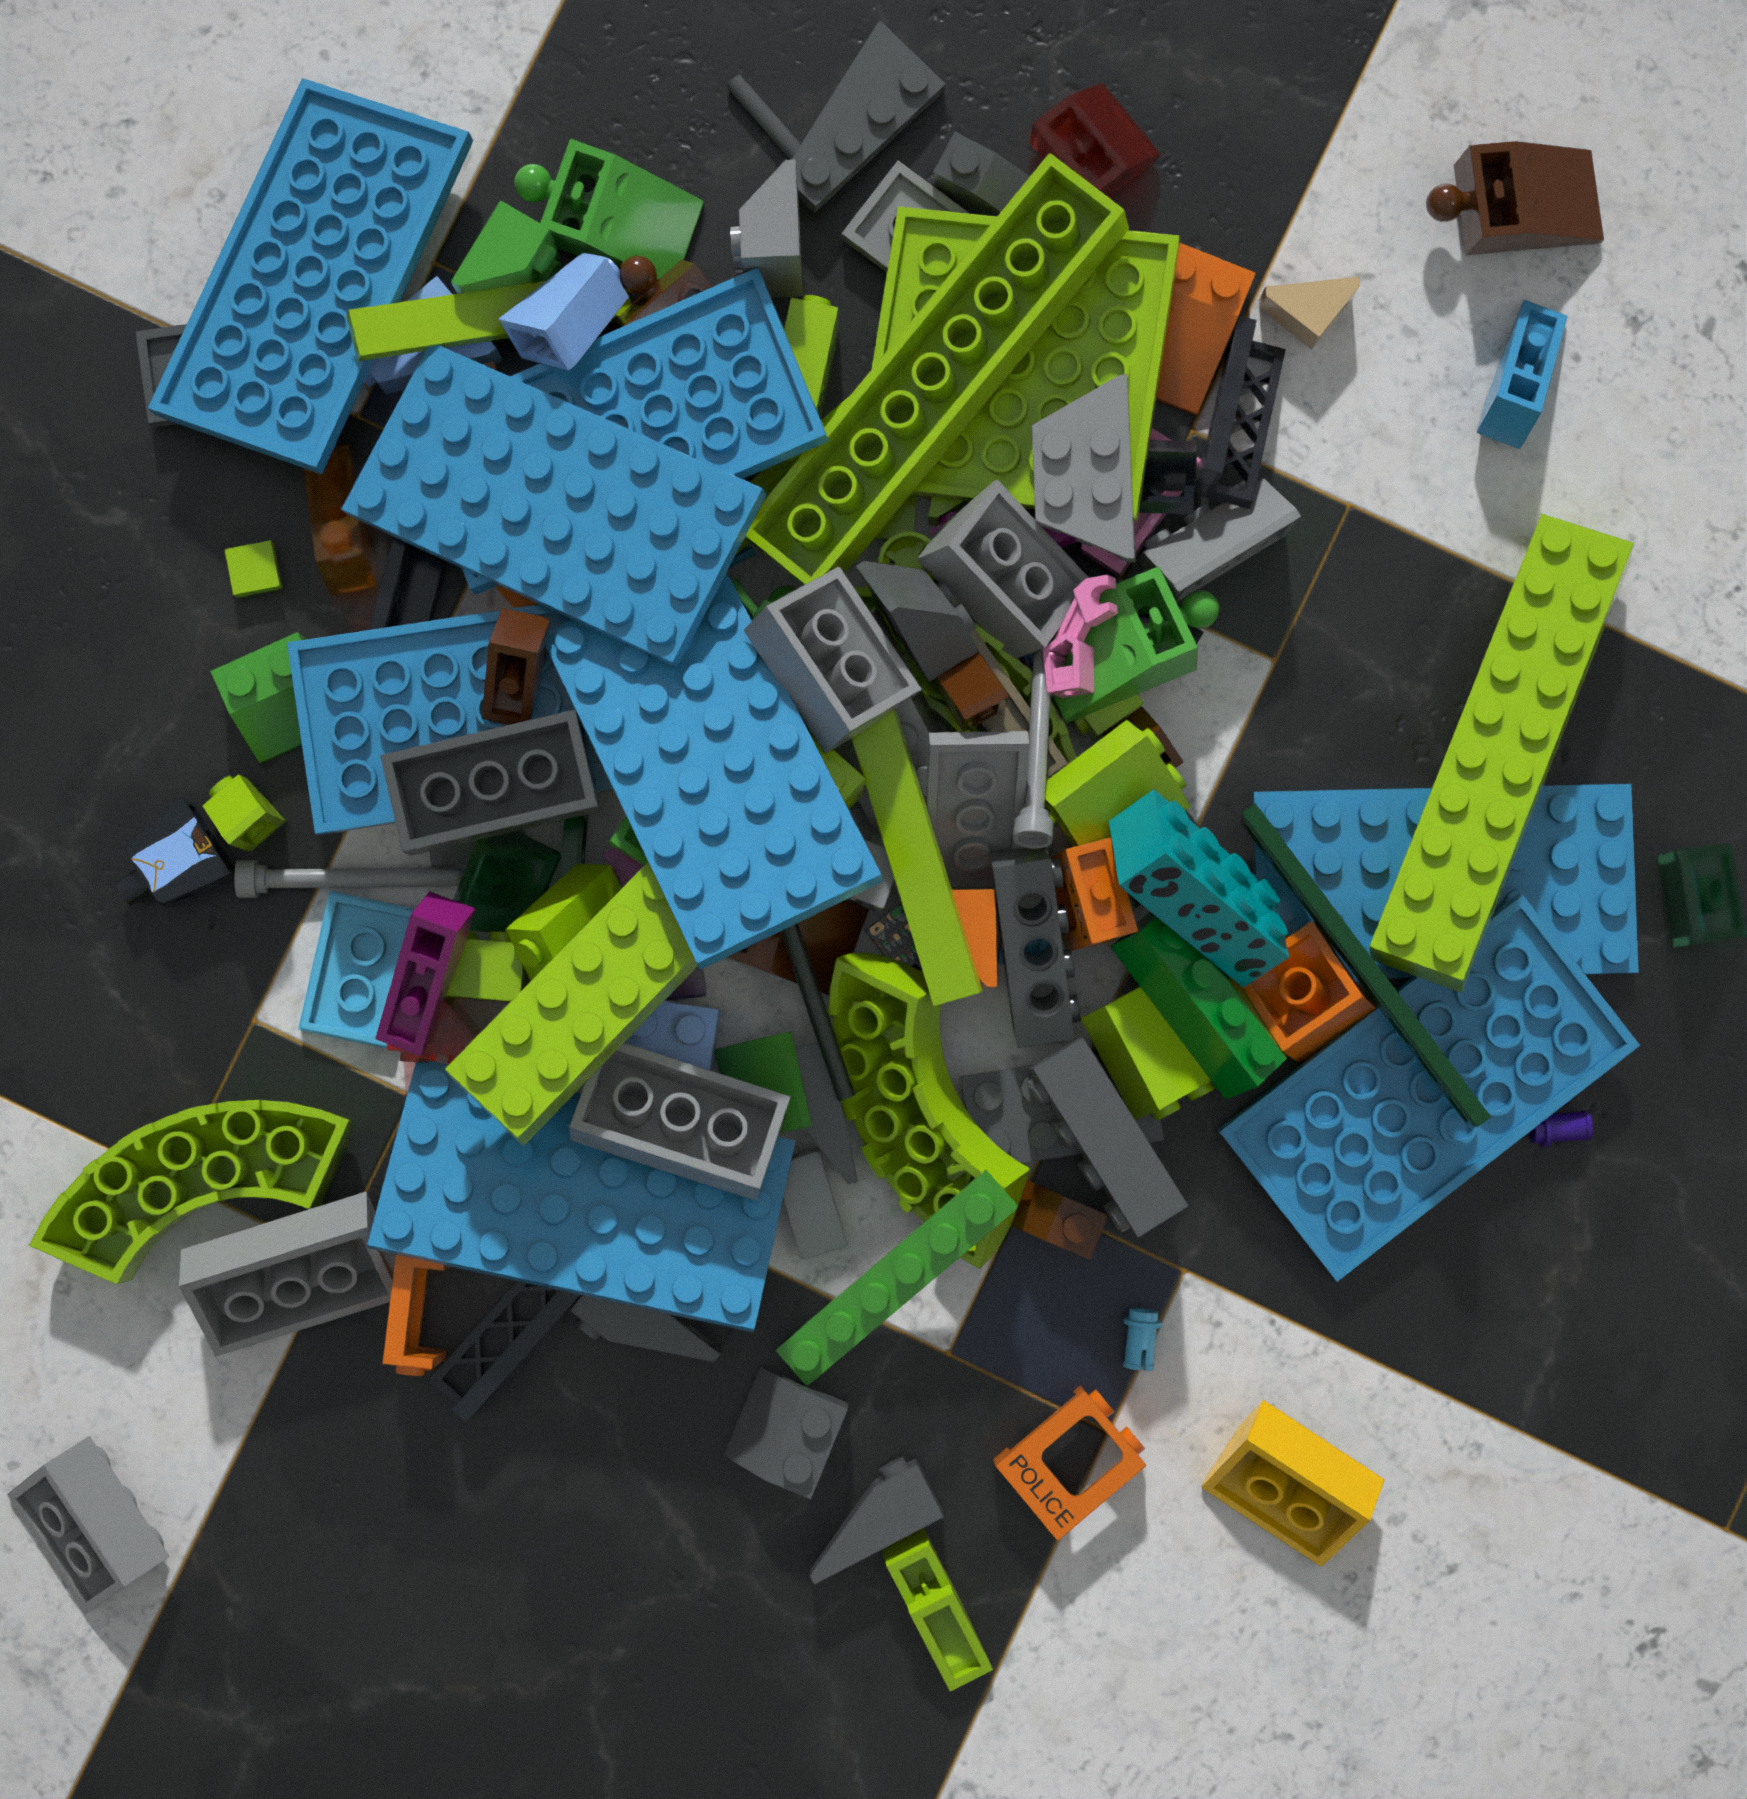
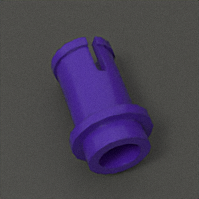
[1528,1110,1593,1148]

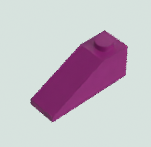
[375,891,475,1056]

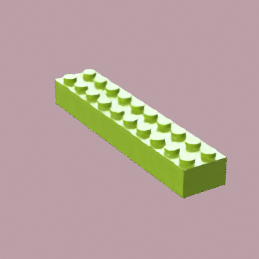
[745,153,1129,586]
[1369,513,1634,993]
[445,723,866,1146]

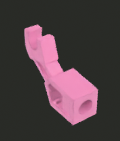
[1042,575,1118,698]

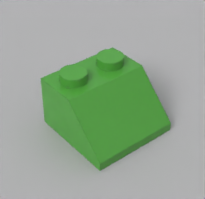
[451,200,561,294]
[210,632,306,764]

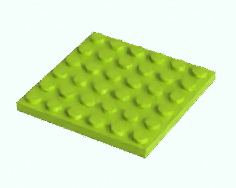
[872,206,1181,522]

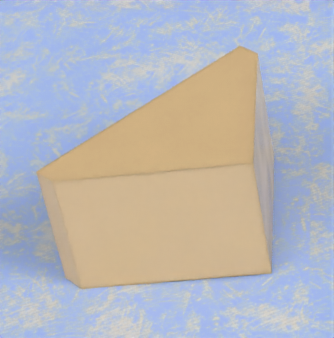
[1259,277,1360,349]

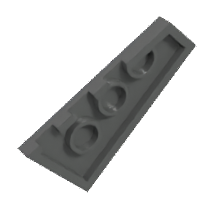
[791,20,946,213]

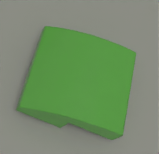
[715,1031,812,1133]

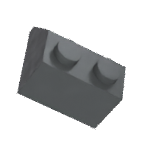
[856,561,979,682]
[723,1365,848,1500]

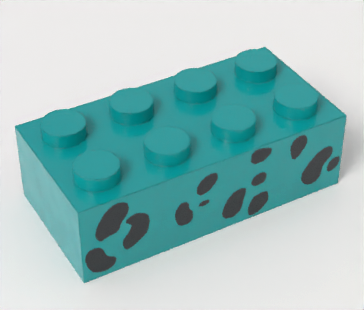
[1109,789,1289,988]

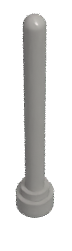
[1013,639,1054,849]
[234,860,467,898]

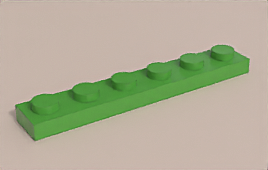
[775,1169,1018,1386]

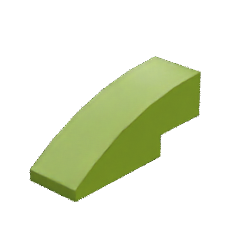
[881,1528,993,1692]

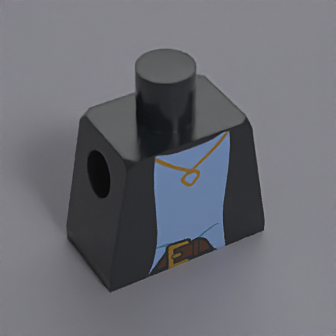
[115,797,235,907]

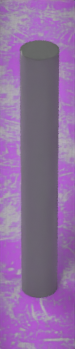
[727,75,801,160]

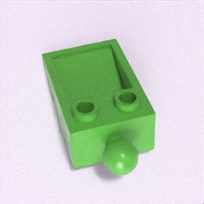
[514,139,704,282]
[1033,566,1219,724]

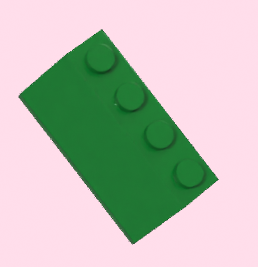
[1110,912,1287,1100]

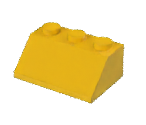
[1201,1400,1385,1567]

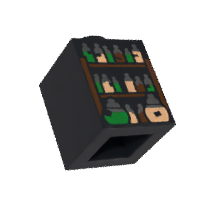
[865,901,922,971]

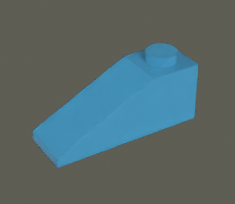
[1476,300,1568,449]

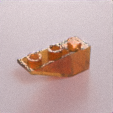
[304,444,377,596]

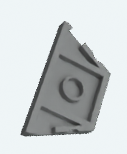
[1032,374,1136,563]

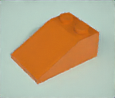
[1156,243,1256,416]

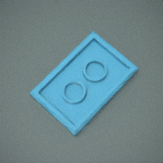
[298,891,414,1050]

